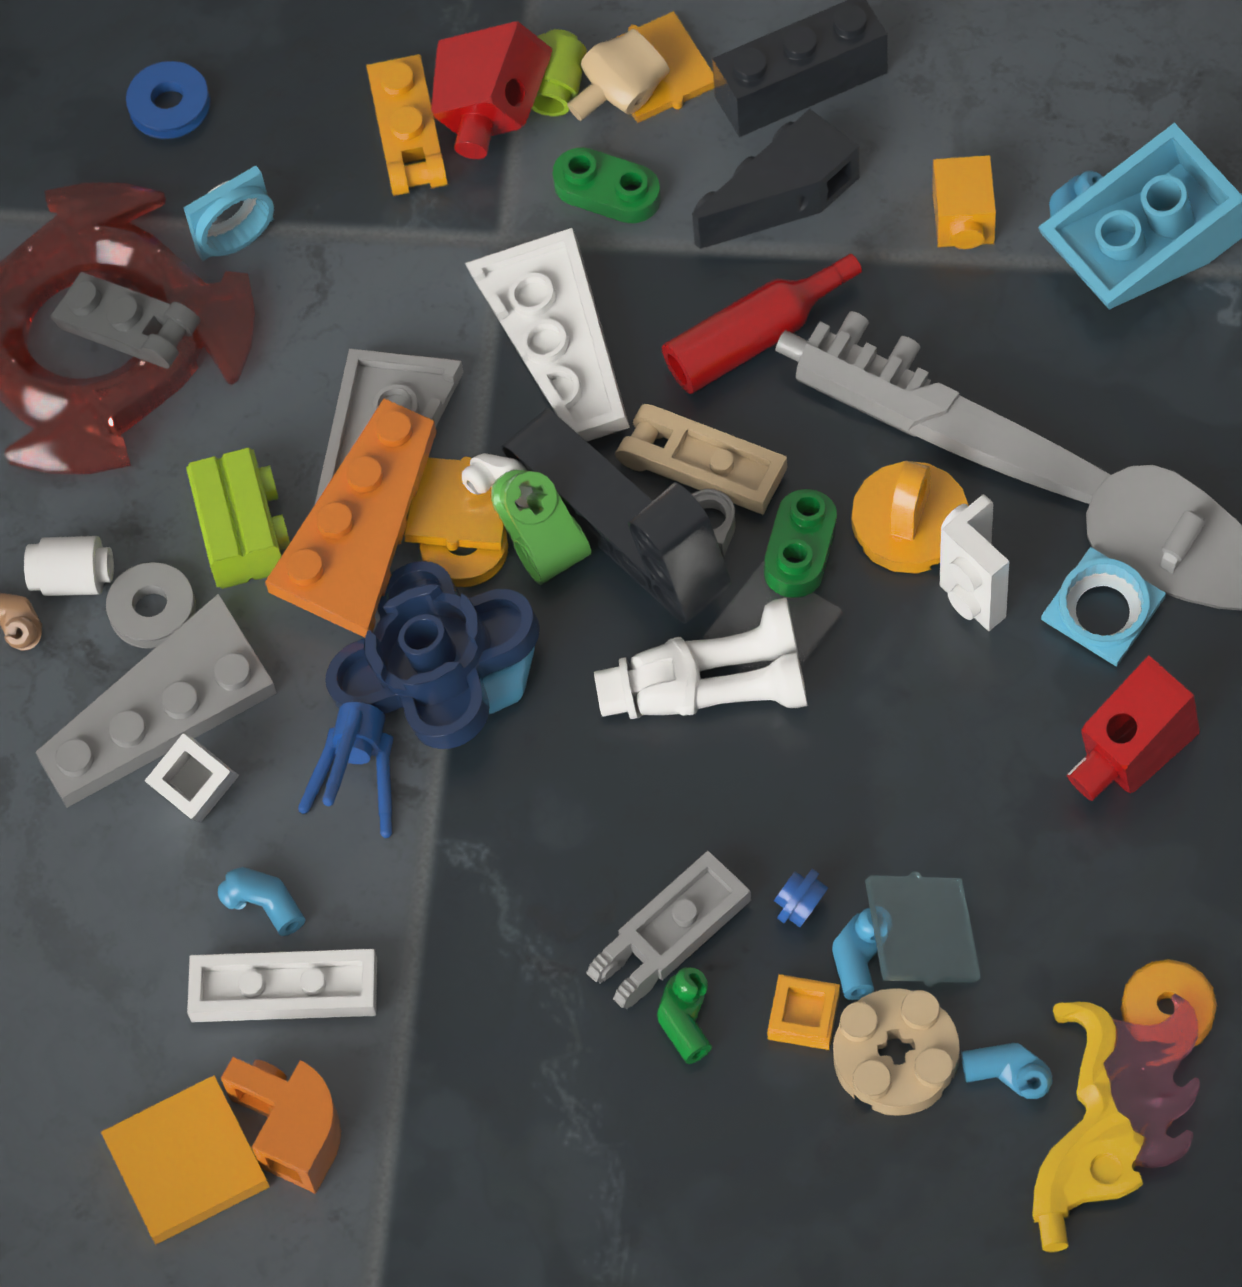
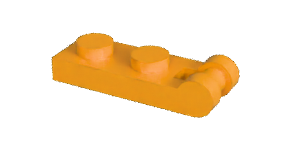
[366,54,448,196]

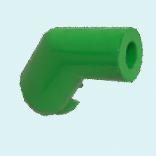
[657,967,712,1064]

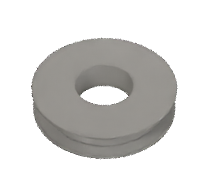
[106,562,196,648]

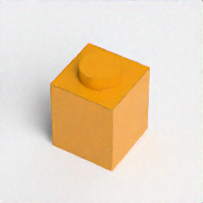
[933,155,996,249]

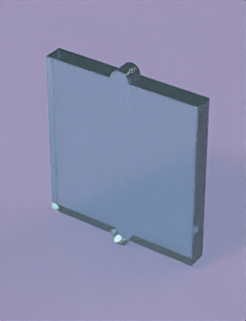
[865,871,981,987]

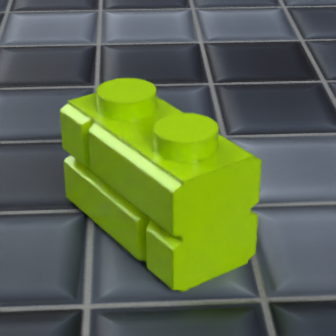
[186,447,290,589]

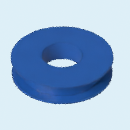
[126,61,210,139]

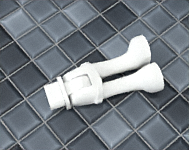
[594,597,808,719]

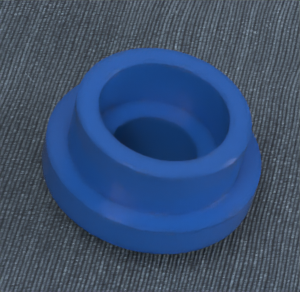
[774,868,829,927]

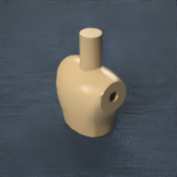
[567,29,669,121]

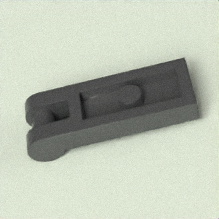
[50,272,201,368]

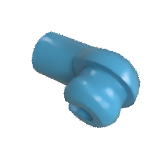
[483,647,535,714]

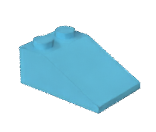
[1038,123,1242,309]

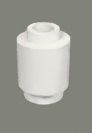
[24,536,114,596]

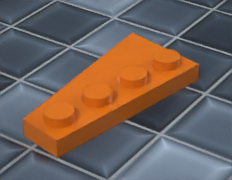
[265,398,436,638]

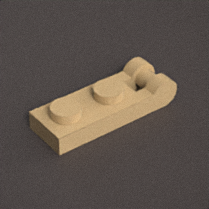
[615,404,787,515]

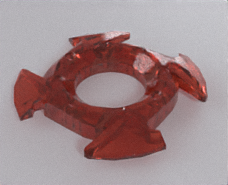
[0,183,255,474]

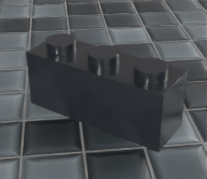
[712,0,888,137]

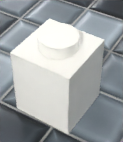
[145,733,239,822]

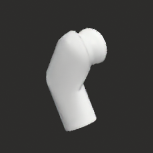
[462,453,533,508]

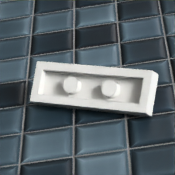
[187,949,377,1022]

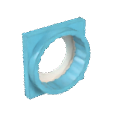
[184,165,274,261]
[1041,547,1166,667]

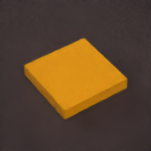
[101,1075,270,1245]

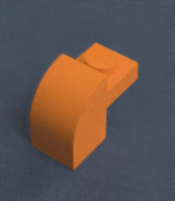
[221,1057,341,1194]

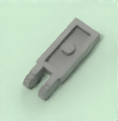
[587,851,751,1009]

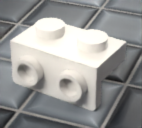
[940,495,1009,631]

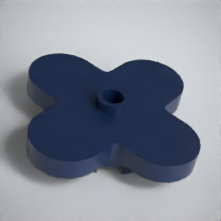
[326,561,540,749]

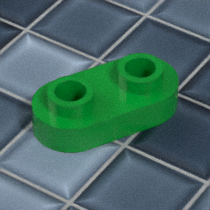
[552,147,661,224]
[764,489,837,598]

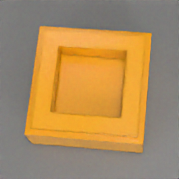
[767,974,840,1050]

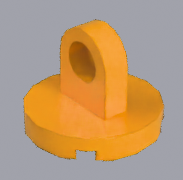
[852,461,969,574]

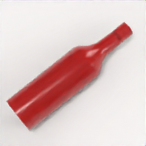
[662,253,862,394]

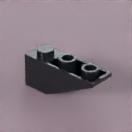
[692,109,860,249]

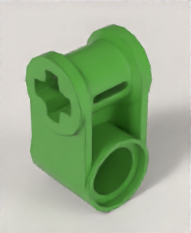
[491,469,591,585]

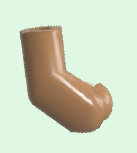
[0,593,42,650]

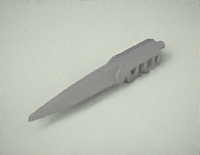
[775,311,1110,504]

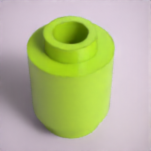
[532,29,587,116]

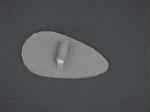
[1086,465,1242,611]

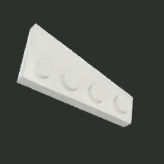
[465,228,630,442]

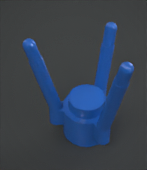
[298,702,394,838]

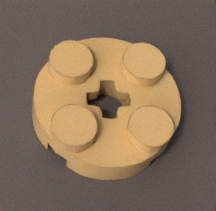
[833,989,960,1115]

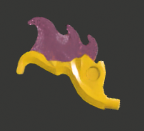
[1033,994,1200,1252]

